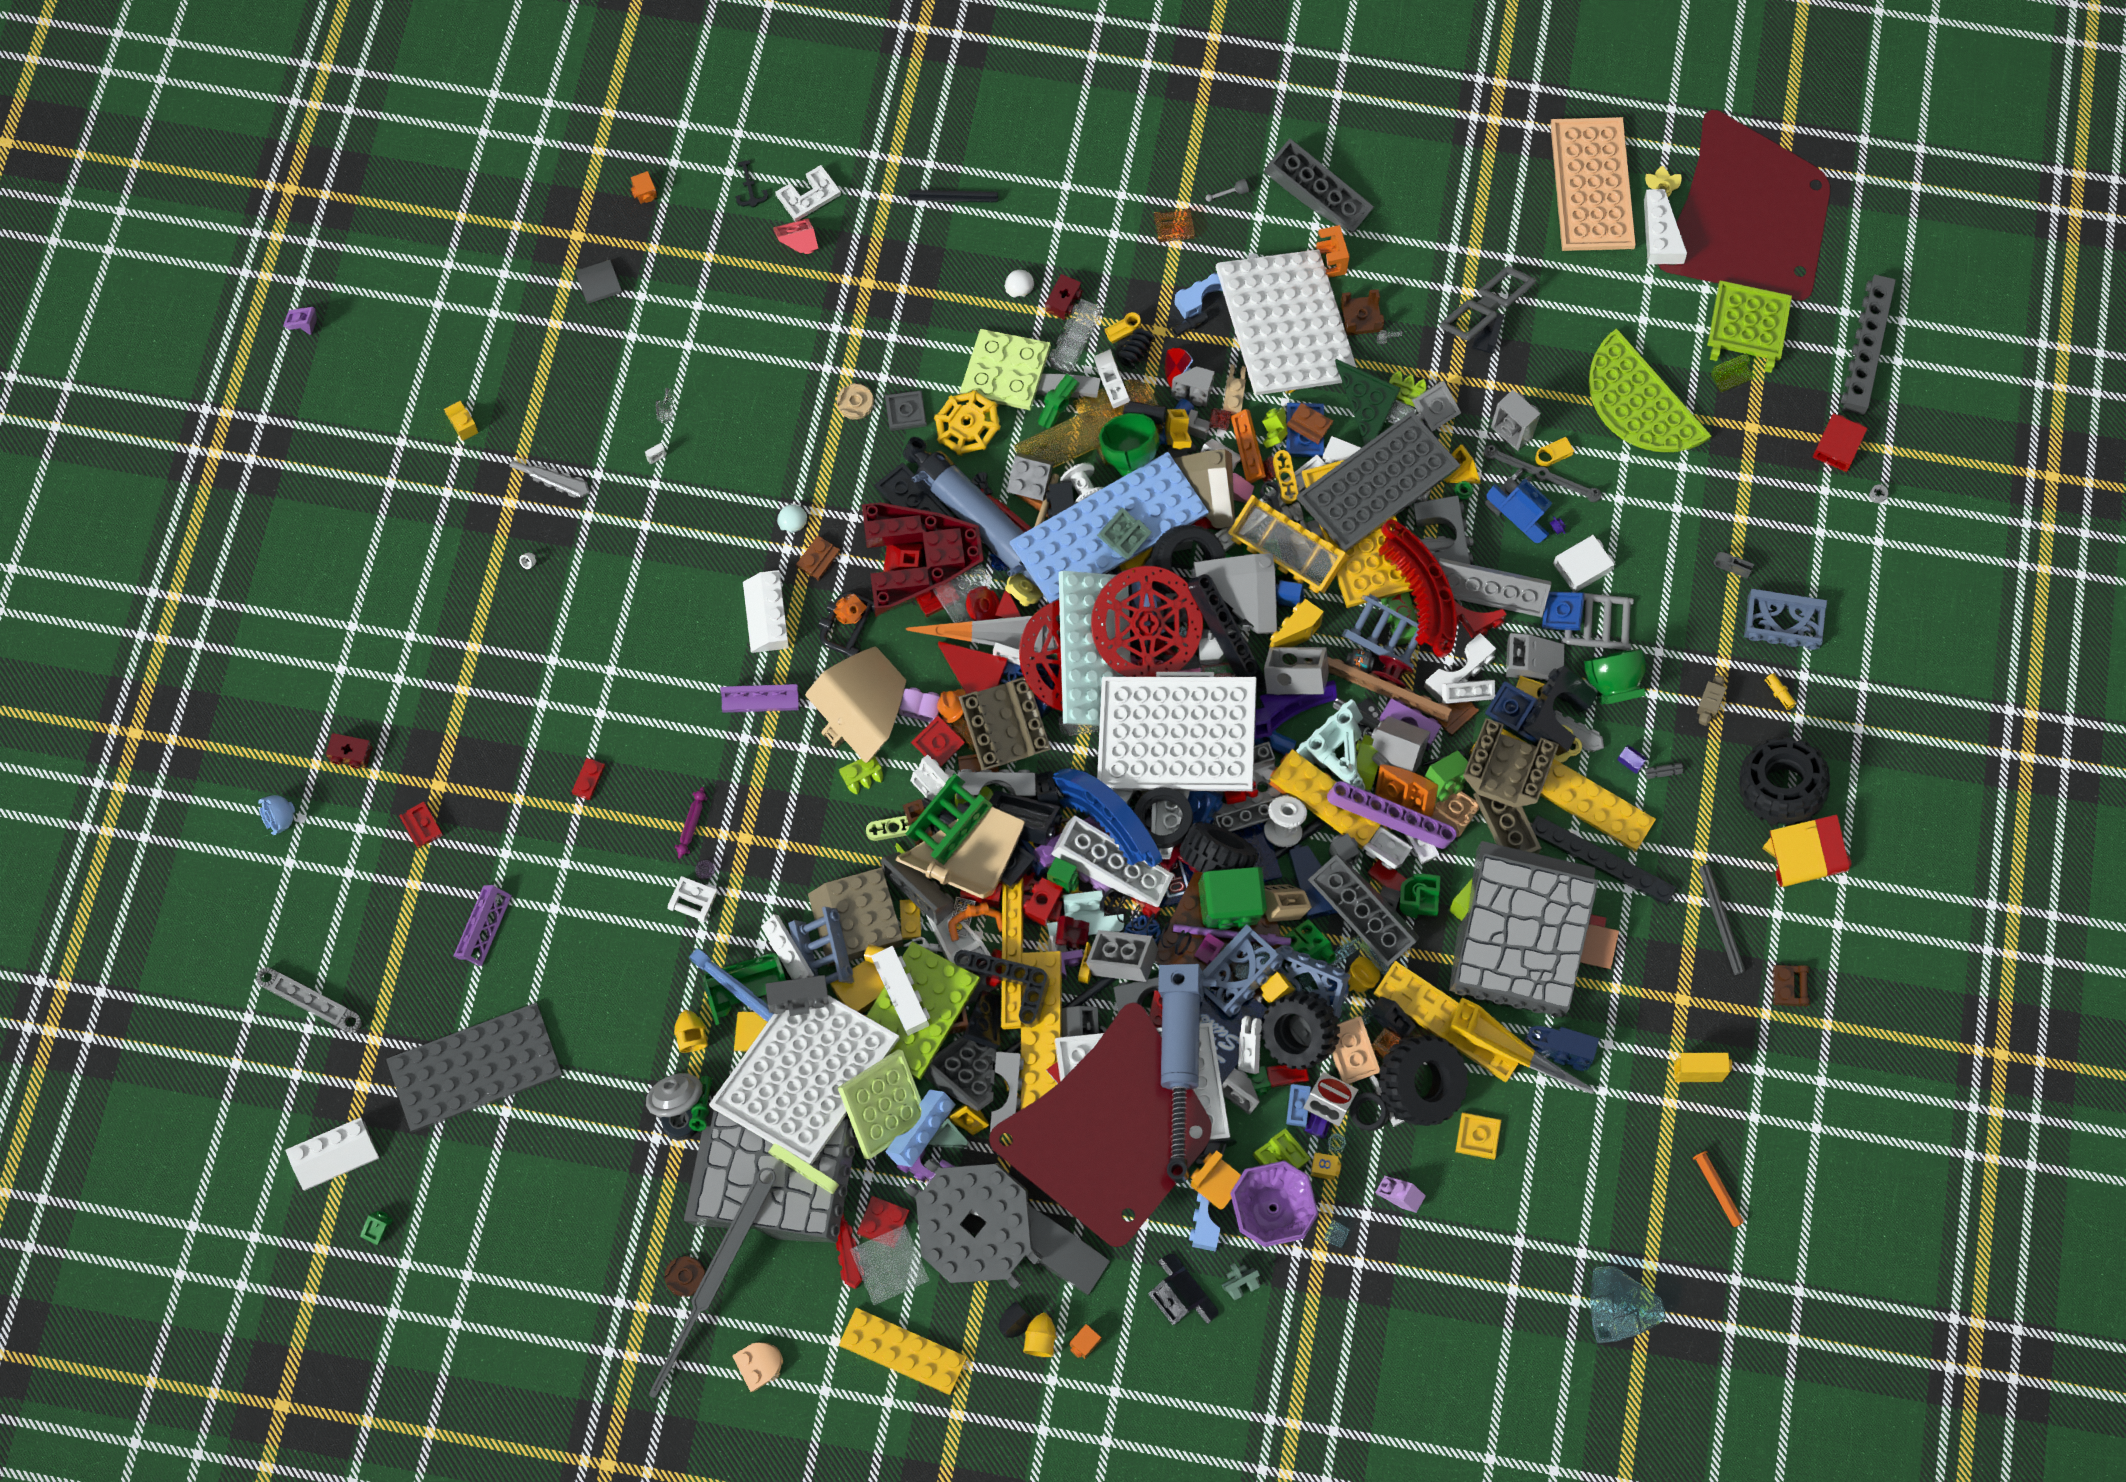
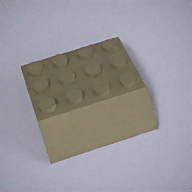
[808,867,904,967]

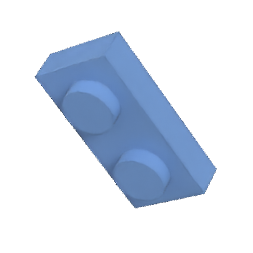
[1286,1084,1311,1127]

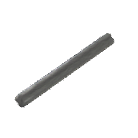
[1699,865,1745,975]

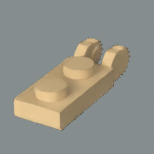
[1222,364,1246,415]

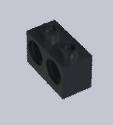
[1369,996,1416,1039]

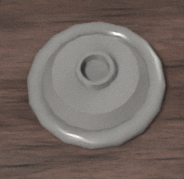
[646,1073,703,1117]

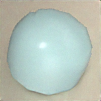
[777,504,807,533]

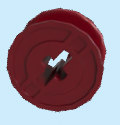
[1372,655,1414,689]

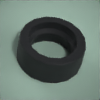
[1350,1092,1390,1131]

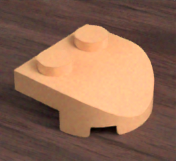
[733,1343,783,1392]

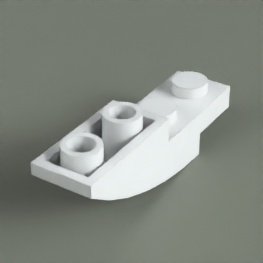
[1094,349,1130,409]

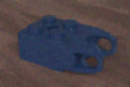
[1524,1026,1599,1071]

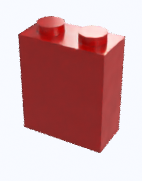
[1812,413,1867,472]

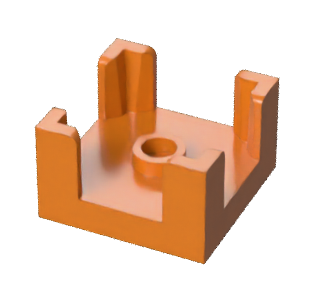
[1316,225,1349,278]

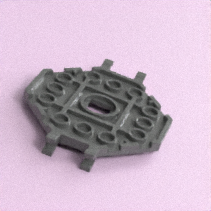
[904,1158,1043,1289]

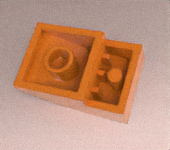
[1375,764,1438,817]

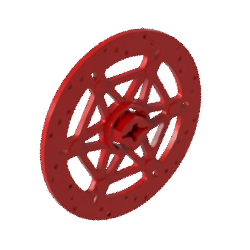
[1091,566,1203,677]
[1019,600,1063,711]

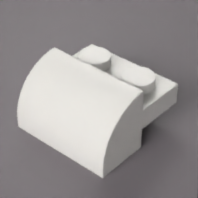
[911,755,951,801]

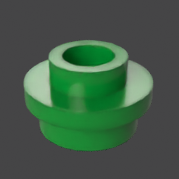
[1454,481,1473,500]

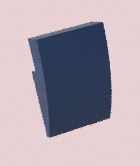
[1485,681,1556,746]

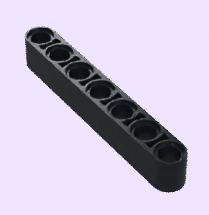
[1188,574,1266,693]

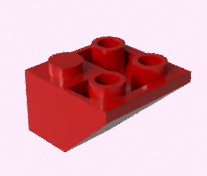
[883,543,924,572]

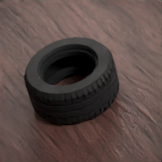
[1151,525,1226,593]

